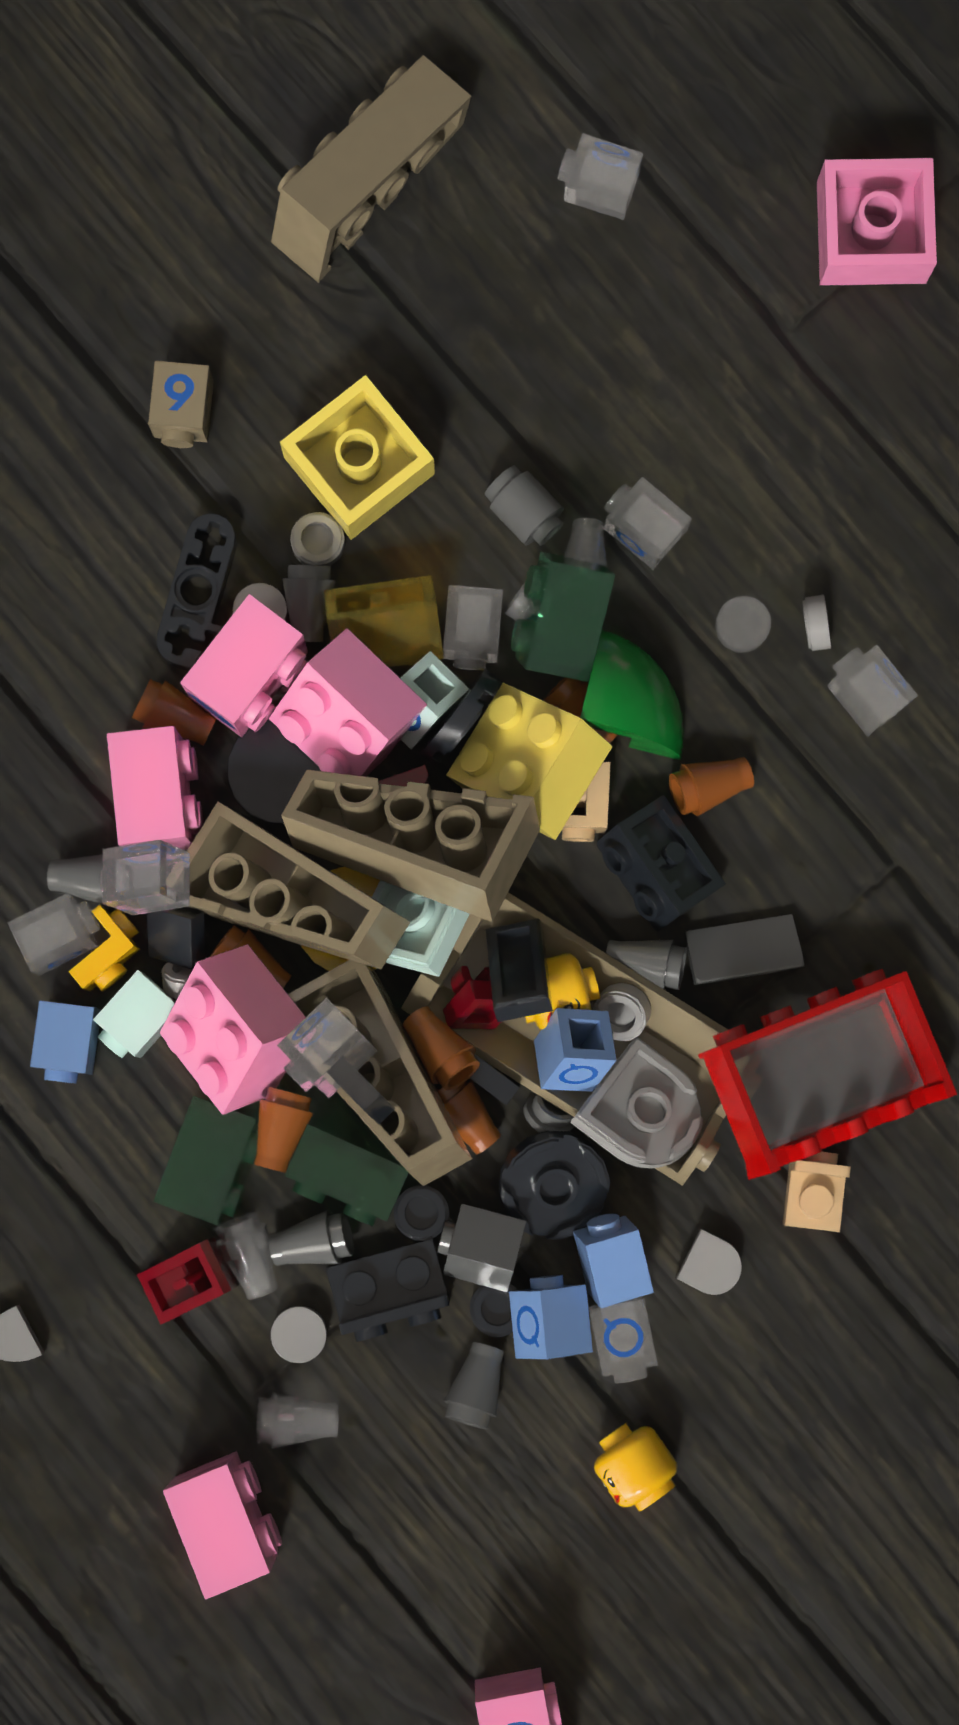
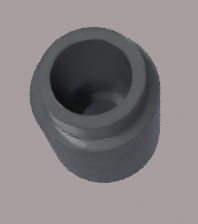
[484,465,564,546]

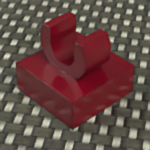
[443,966,501,1029]

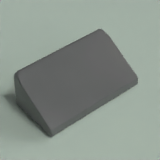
[684,914,805,986]

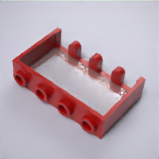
[698,968,957,1180]

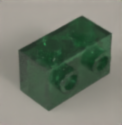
[511,551,615,682]
[153,1096,259,1225]
[284,1124,409,1226]

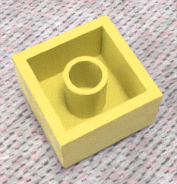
[280,375,435,540]
[446,683,613,840]

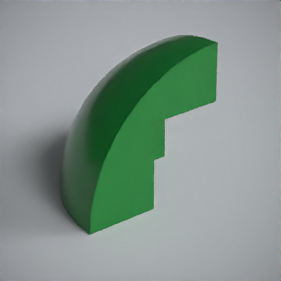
[580,630,684,760]

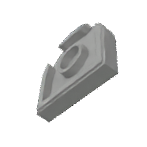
[570,1037,703,1168]

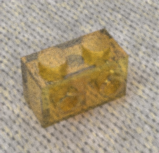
[324,575,444,667]

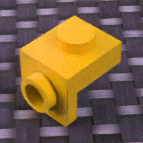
[68,904,140,991]

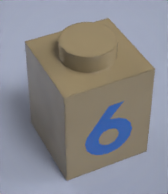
[148,361,214,448]

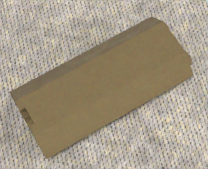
[401,892,765,1186]

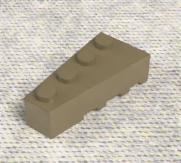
[271,55,471,283]
[281,770,540,922]
[160,802,410,969]
[288,960,472,1186]

